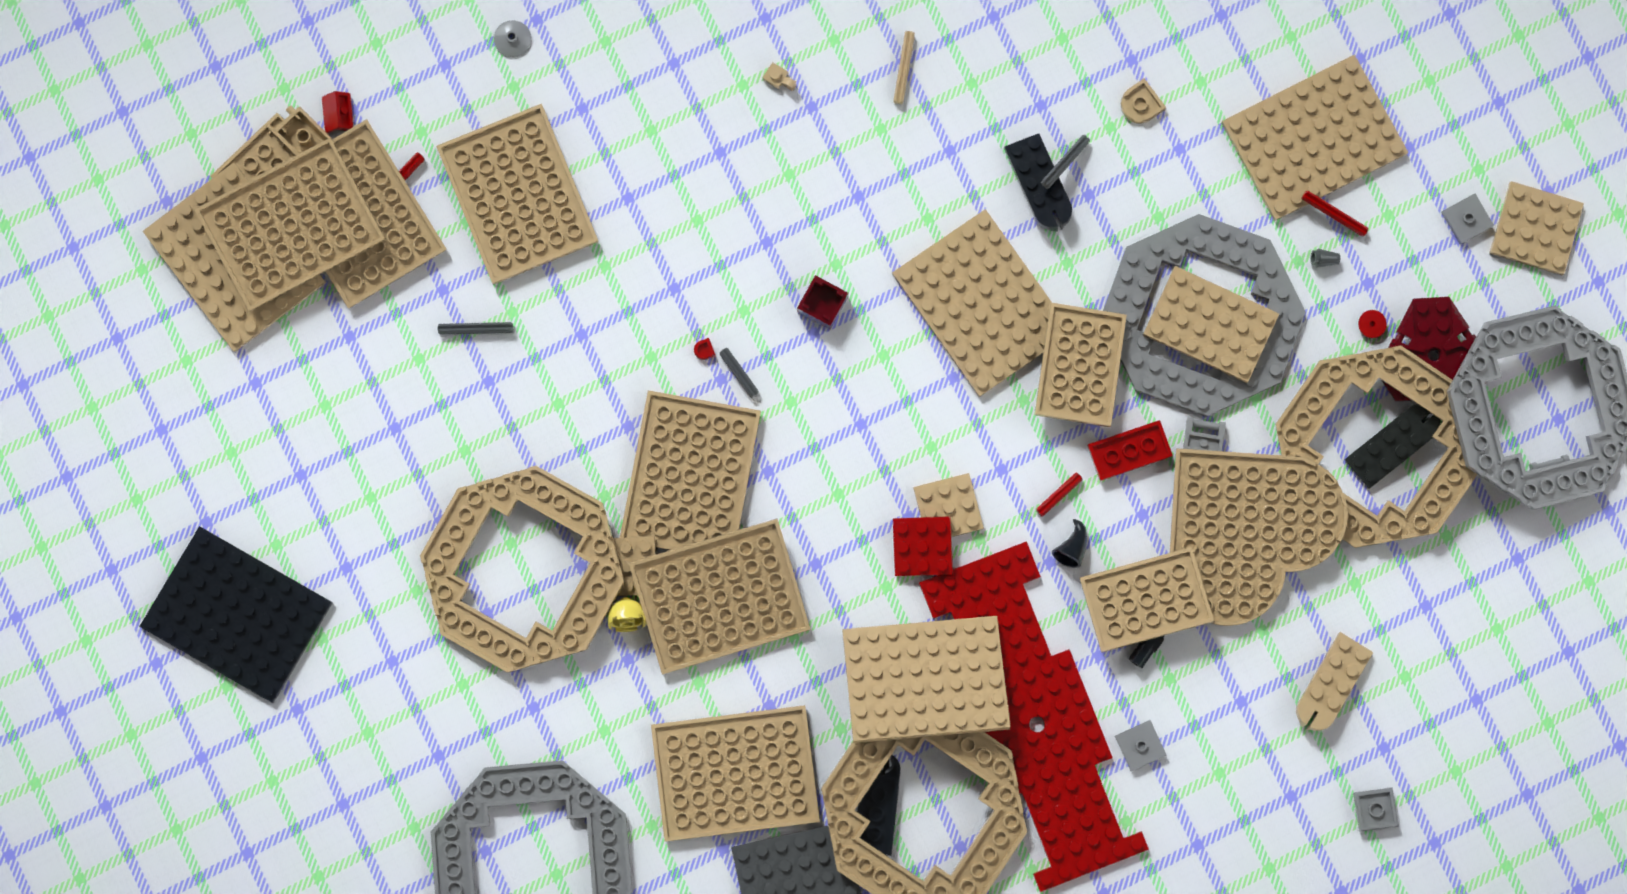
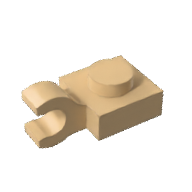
[762,62,797,91]

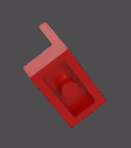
[322,91,354,133]

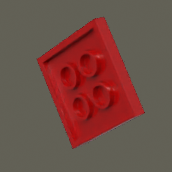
[893,516,953,576]

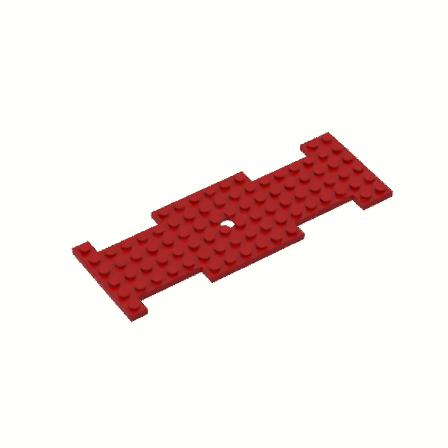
[919,541,1149,892]

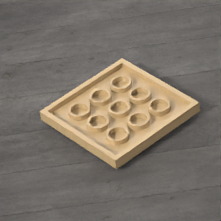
[1489,181,1584,275]

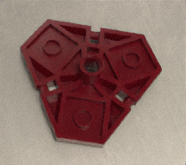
[1380,297,1486,401]

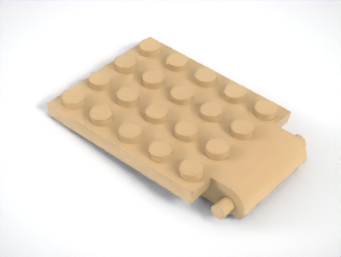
[211,106,332,181]

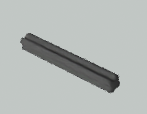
[1041,135,1090,189]
[438,322,514,335]

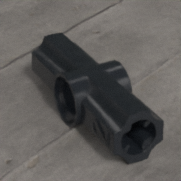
[1128,635,1165,669]

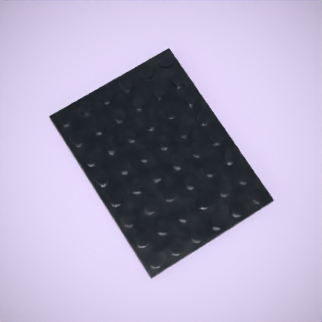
[139,526,333,703]

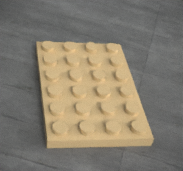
[1143,266,1279,383]
[1034,302,1127,427]
[1080,547,1214,653]

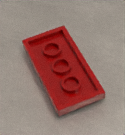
[1087,420,1173,481]

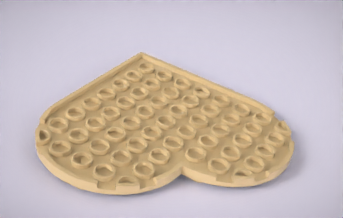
[1169,448,1348,626]

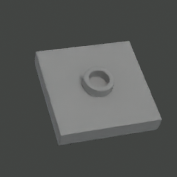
[1441,193,1494,245]
[1115,720,1167,771]
[1353,787,1399,832]

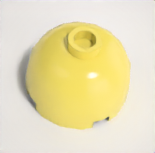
[607,597,647,632]

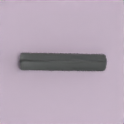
[720,348,759,398]

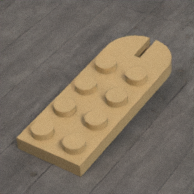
[1296,632,1373,731]

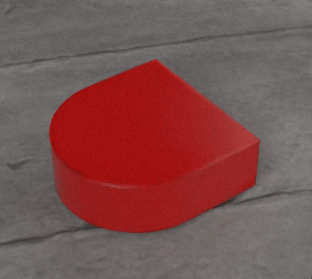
[694,338,716,360]

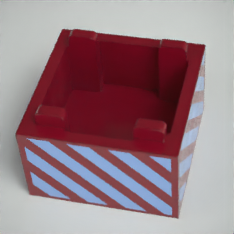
[797,275,849,330]

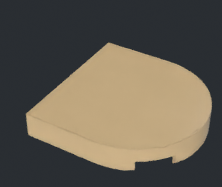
[1121,78,1166,123]

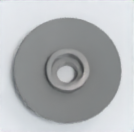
[494,20,532,57]

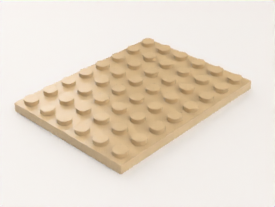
[1221,54,1409,221]
[436,103,599,285]
[326,119,447,309]
[194,138,386,311]
[142,162,326,352]
[892,209,1052,397]
[620,390,761,550]
[629,518,811,675]
[842,616,1010,743]
[651,705,820,842]

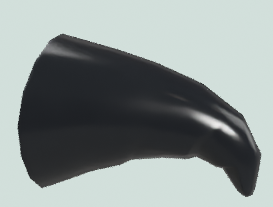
[1052,519,1087,568]

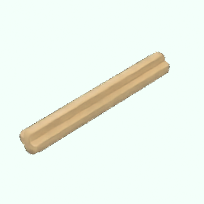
[893,31,915,104]

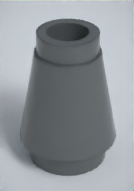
[1310,248,1340,267]

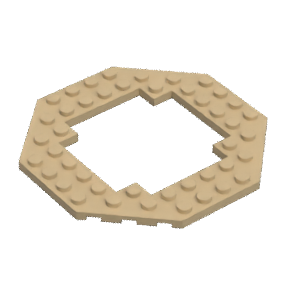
[1275,346,1478,548]
[420,466,625,673]
[821,732,1027,894]

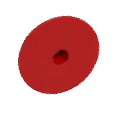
[1358,310,1387,338]

